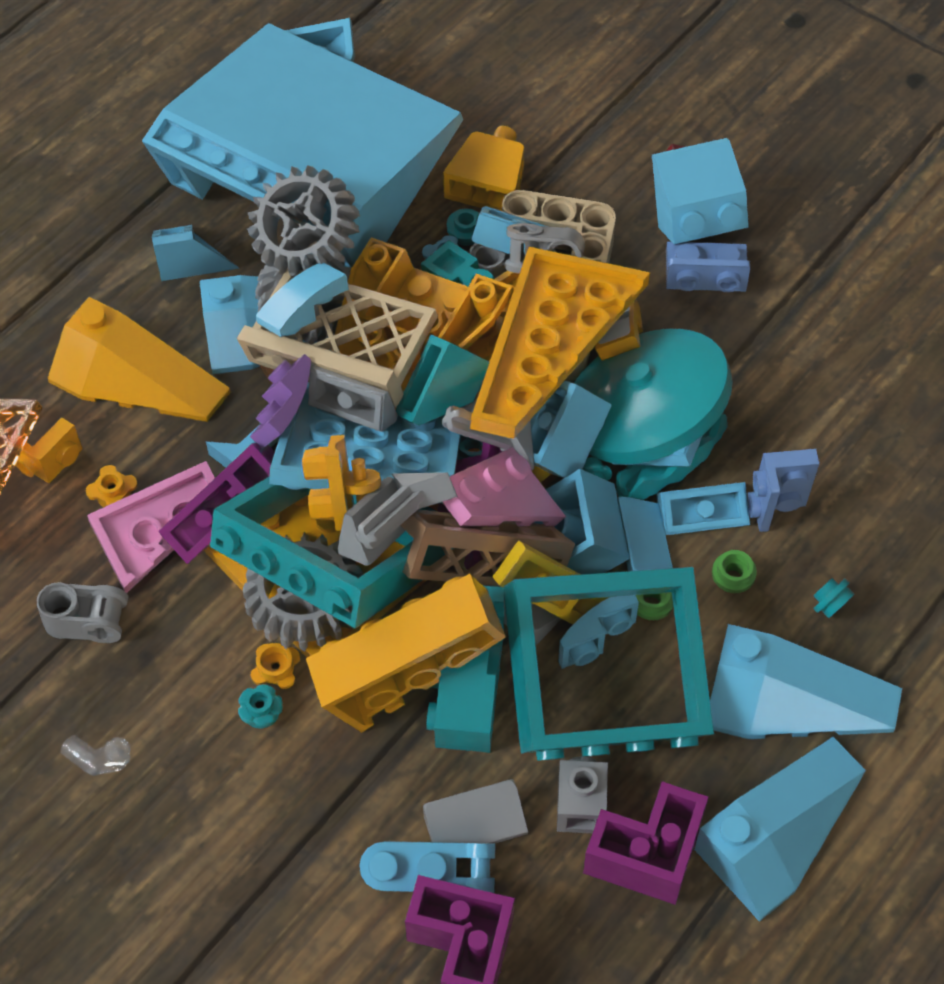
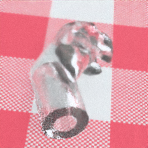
[60,735,131,776]

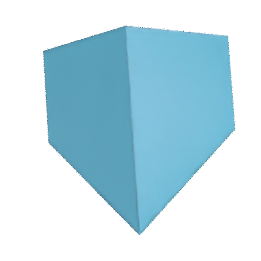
[152,225,239,281]

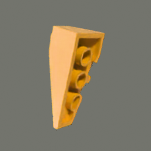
[48,297,231,422]

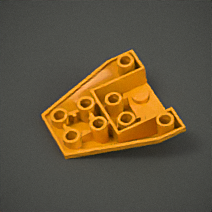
[331,237,514,410]

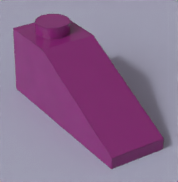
[158,443,275,564]

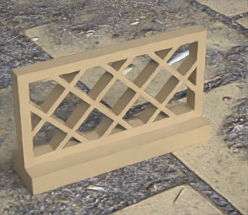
[237,267,438,408]

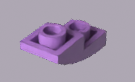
[250,354,311,448]

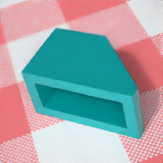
[396,334,489,426]

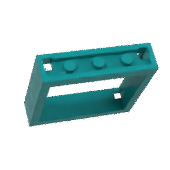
[210,476,454,629]
[503,567,714,761]

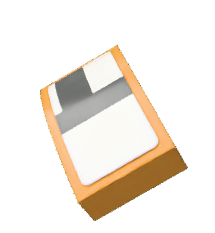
[595,300,643,361]

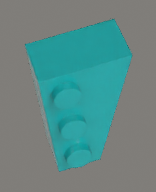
[426,586,505,753]

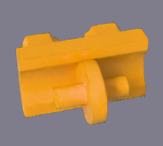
[302,435,381,531]

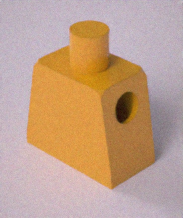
[444,126,524,211]

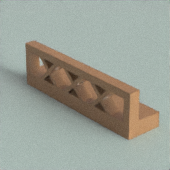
[400,509,575,587]

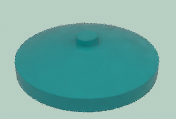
[574,329,733,464]

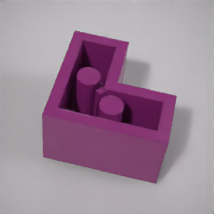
[583,782,708,905]
[405,875,515,984]

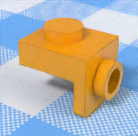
[9,417,83,483]

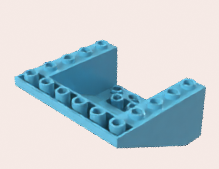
[142,23,463,267]

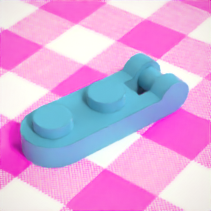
[359,841,495,893]

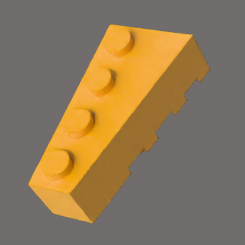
[306,574,506,733]

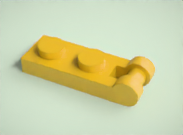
[492,540,608,624]

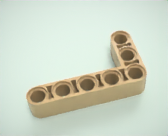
[502,190,616,381]

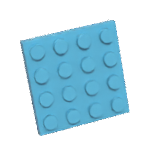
[269,382,461,505]

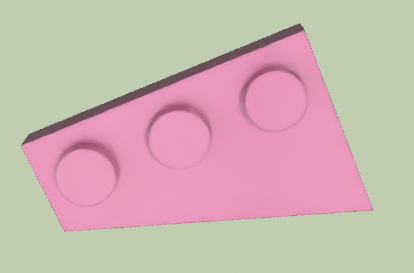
[443,447,566,526]
[87,461,215,593]

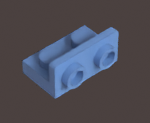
[666,242,750,292]
[747,449,819,532]

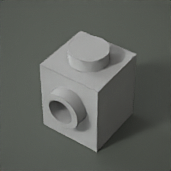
[557,756,608,833]

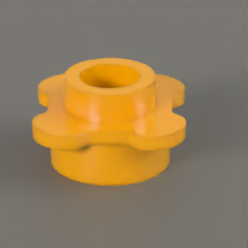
[86,465,137,508]
[250,643,300,689]

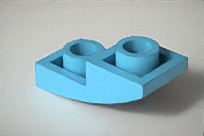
[256,262,349,337]
[558,595,639,669]

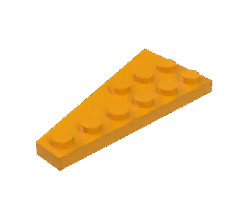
[470,247,650,439]

